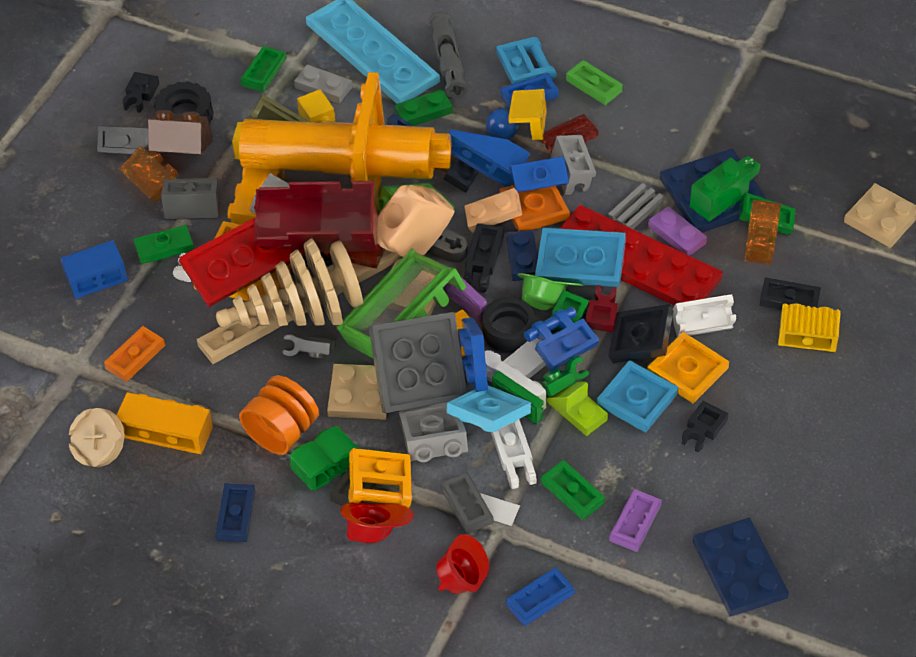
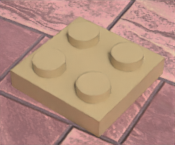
[844,183,916,248]
[327,364,387,420]

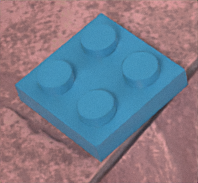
[597,360,678,433]

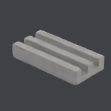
[608,183,664,229]

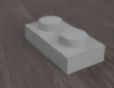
[294,65,352,104]

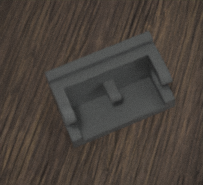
[161,178,220,219]

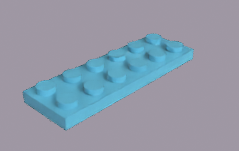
[306,0,440,104]

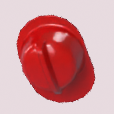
[340,503,414,543]
[436,534,489,594]

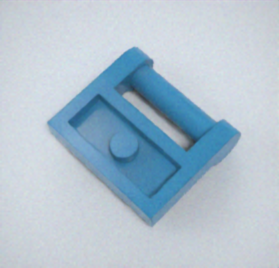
[496,37,557,84]

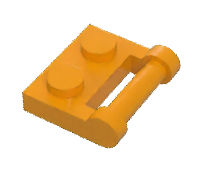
[348,448,412,508]

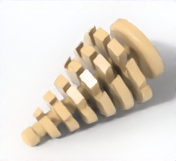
[216,238,363,327]

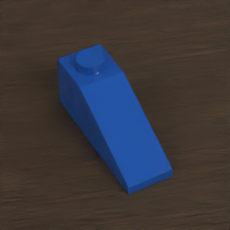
[448,129,530,187]

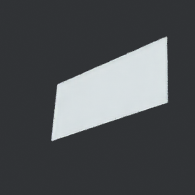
[480,493,520,526]

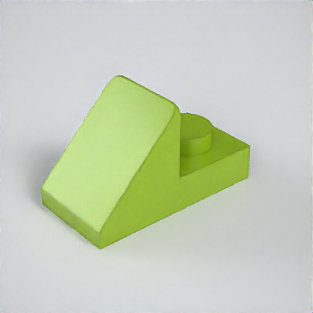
[546,382,608,436]

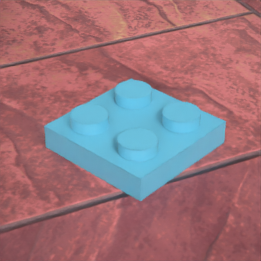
[447,386,531,432]

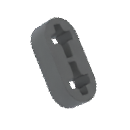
[427,229,468,262]

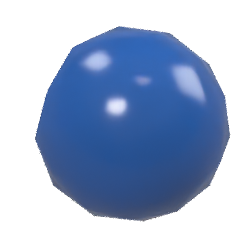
[485,108,519,140]

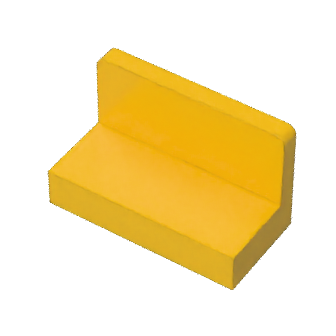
[508,89,547,140]

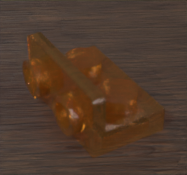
[120,145,180,202]

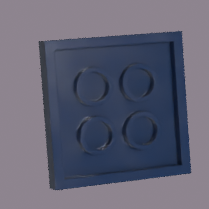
[660,148,767,233]

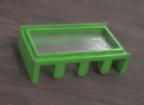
[336,249,466,359]

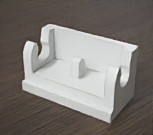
[673,294,736,337]

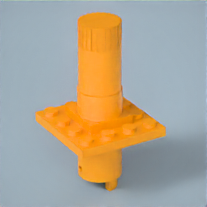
[239,72,451,197]

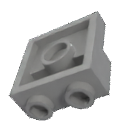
[399,402,468,462]

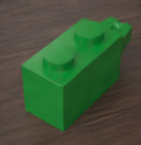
[690,156,760,222]

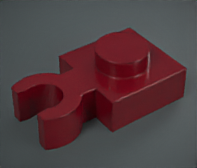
[585,285,618,332]

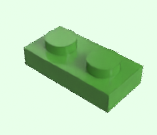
[566,60,623,105]

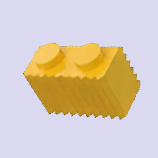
[778,303,840,352]

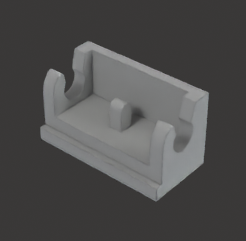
[550,135,596,195]

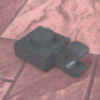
[283,333,336,358]

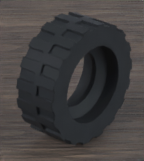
[154,81,213,125]

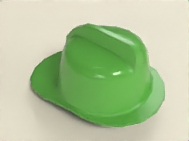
[517,273,583,310]

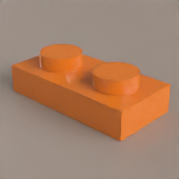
[104,326,165,383]

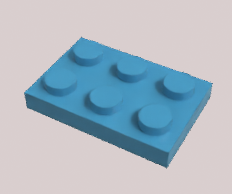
[535,228,626,287]

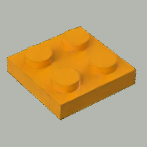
[647,332,729,404]

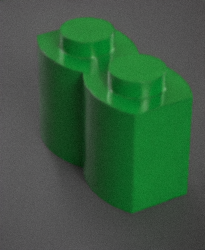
[289,426,359,491]

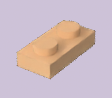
[464,188,522,233]

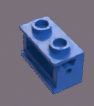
[60,240,128,299]

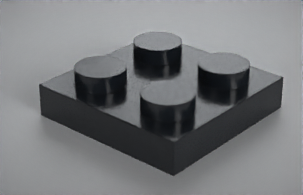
[609,304,674,363]

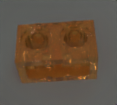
[744,200,781,265]

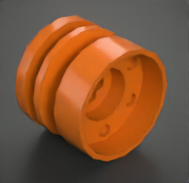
[239,375,319,455]

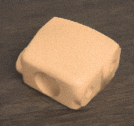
[377,185,455,257]

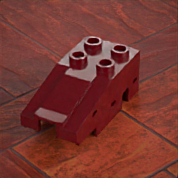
[253,181,378,252]

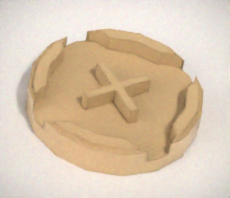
[69,408,125,467]

